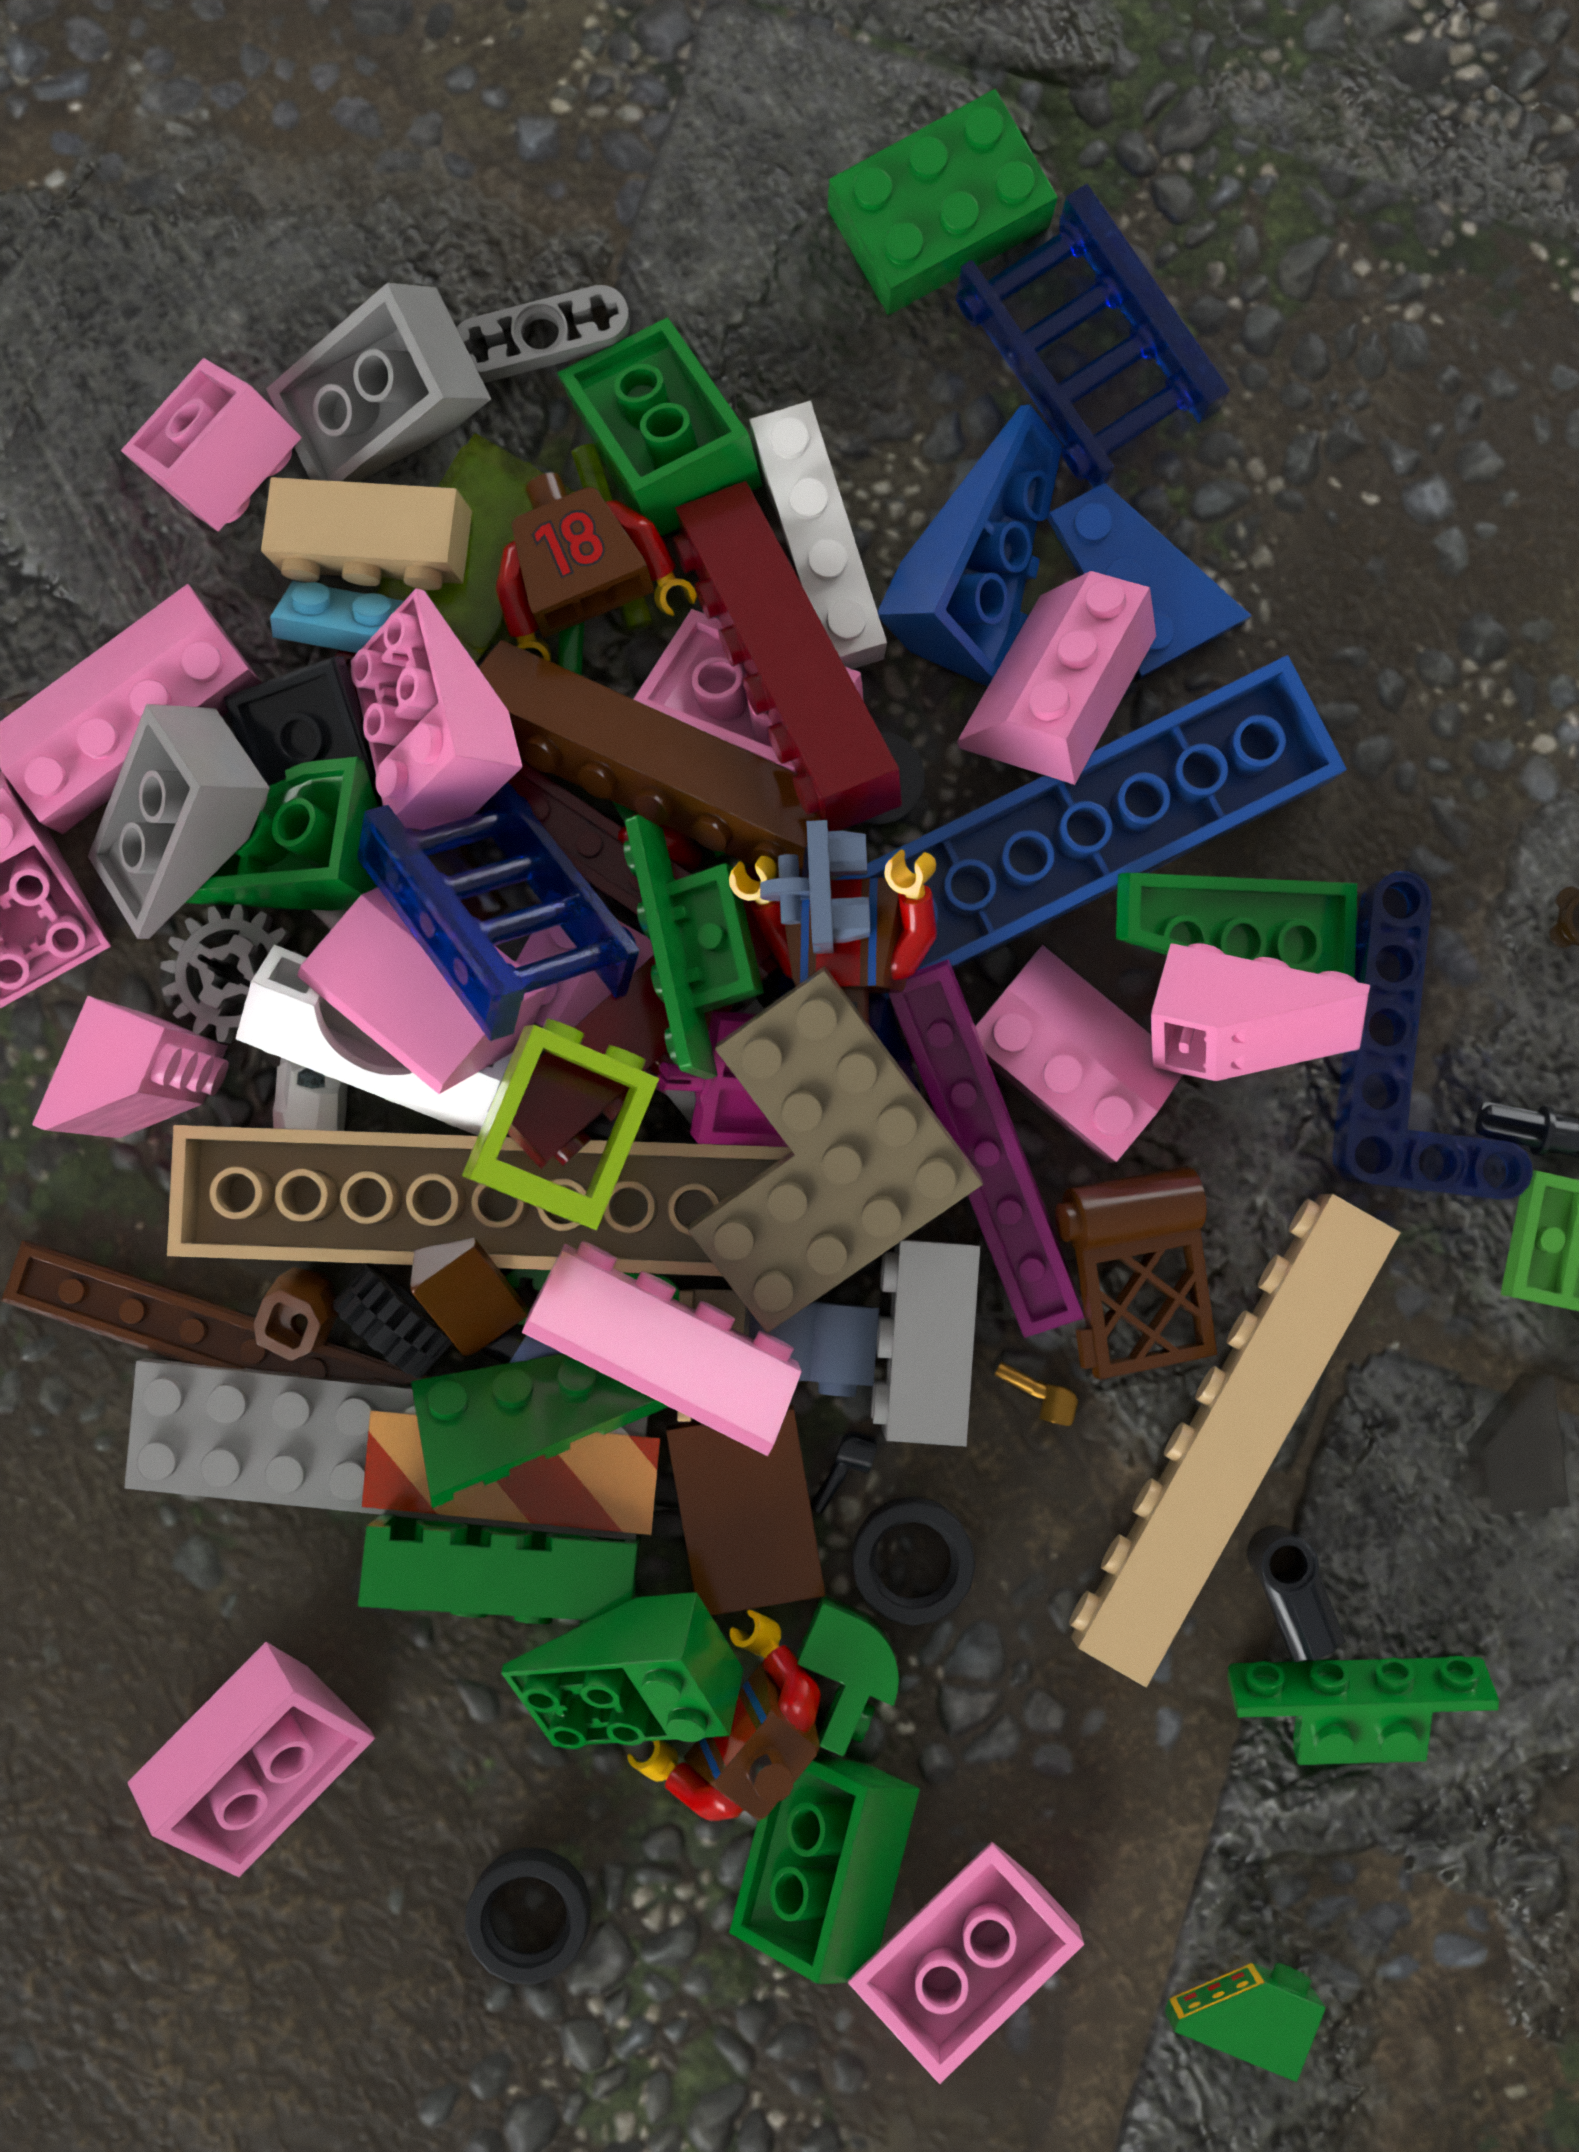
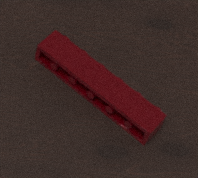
[672,481,902,831]
[487,865,809,1169]

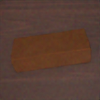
[410,1238,528,1356]

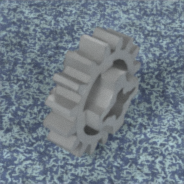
[160,904,302,1044]

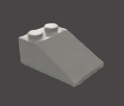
[266,283,491,482]
[88,704,270,939]

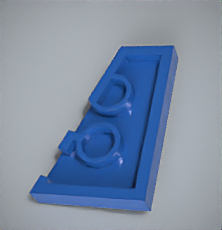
[1047,482,1252,681]

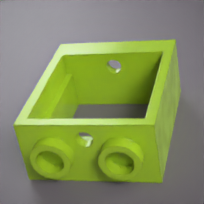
[462,1018,659,1230]

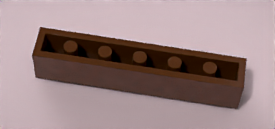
[478,640,821,878]

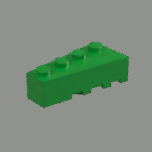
[358,1513,641,1626]

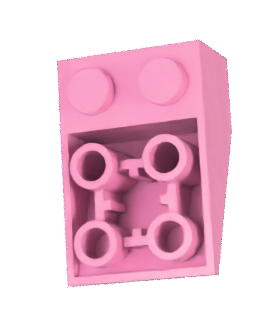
[350,588,522,834]
[0,771,111,1008]
[1151,943,1370,1081]

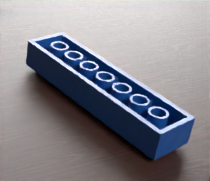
[835,655,1347,1007]

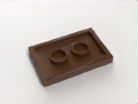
[666,1404,826,1616]

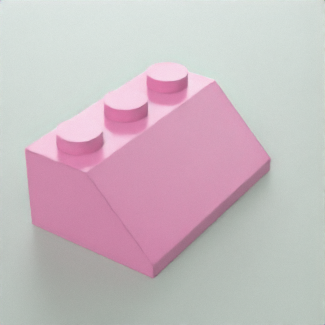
[957,571,1156,785]
[297,874,547,1094]
[975,945,1183,1163]
[127,1642,375,1877]
[848,1841,1084,2084]

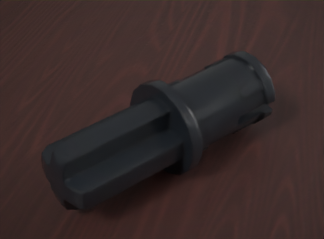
[1475,1102,1579,1158]

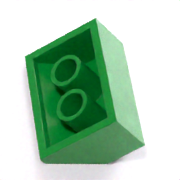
[729,1752,920,1985]

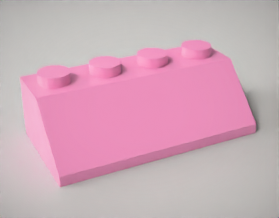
[0,584,263,834]
[32,996,229,1138]
[522,1241,802,1456]

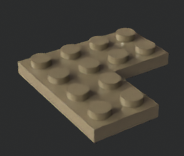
[688,966,983,1333]

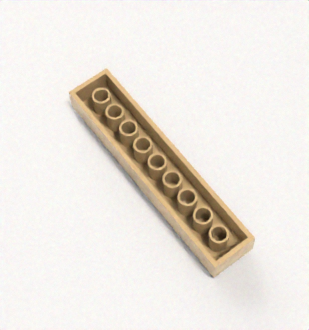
[167,1125,792,1276]

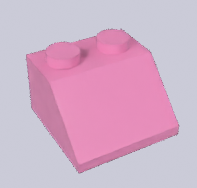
[121,358,302,532]

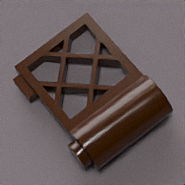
[1055,1166,1217,1380]

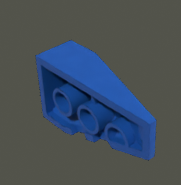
[877,404,1062,687]

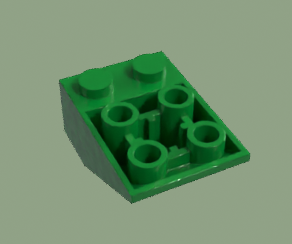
[501,1592,744,1749]

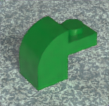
[797,1595,899,1757]

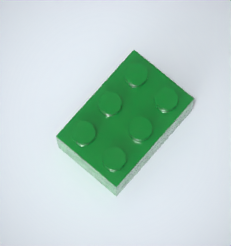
[828,88,1058,316]

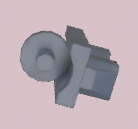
[760,820,870,954]

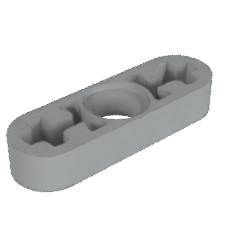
[456,285,630,383]

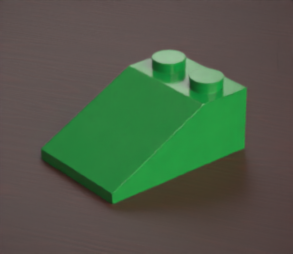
[557,317,763,537]

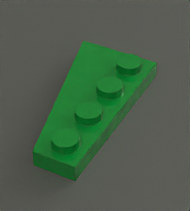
[1116,873,1358,979]
[411,1354,669,1509]

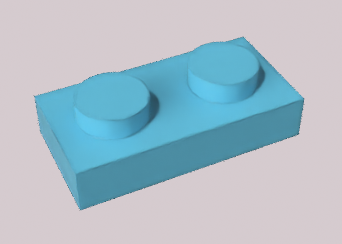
[270,581,404,653]

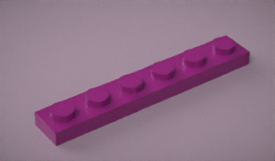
[888,959,1085,1338]

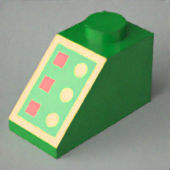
[1164,1963,1326,2082]

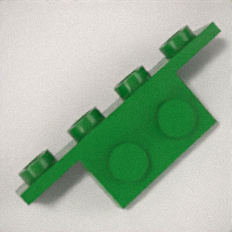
[624,814,764,1080]
[1227,1656,1500,1765]

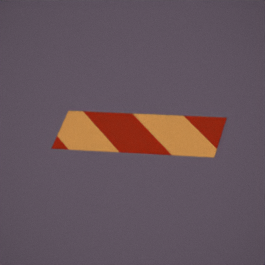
[362,1411,660,1535]

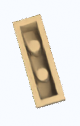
[261,477,472,590]

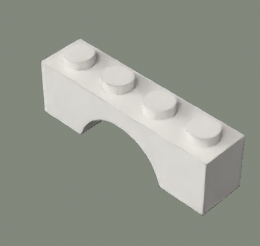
[749,401,887,669]
[236,944,513,1135]

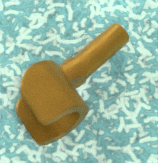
[994,1361,1078,1426]

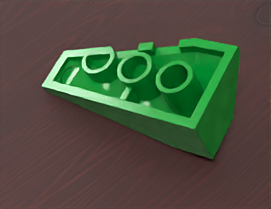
[185,757,391,911]

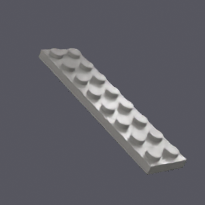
[124,1357,649,1540]

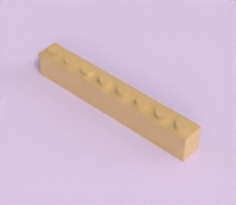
[1069,1194,1401,1688]

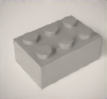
[871,1239,980,1447]

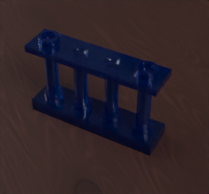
[956,183,1230,488]
[357,782,640,1041]

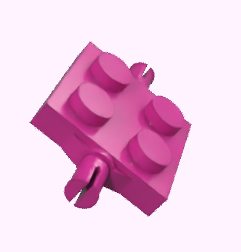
[658,1011,788,1147]

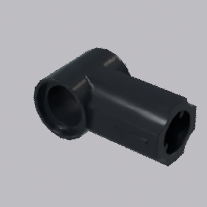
[1247,1525,1346,1662]

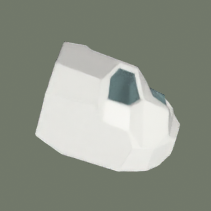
[273,1057,348,1131]

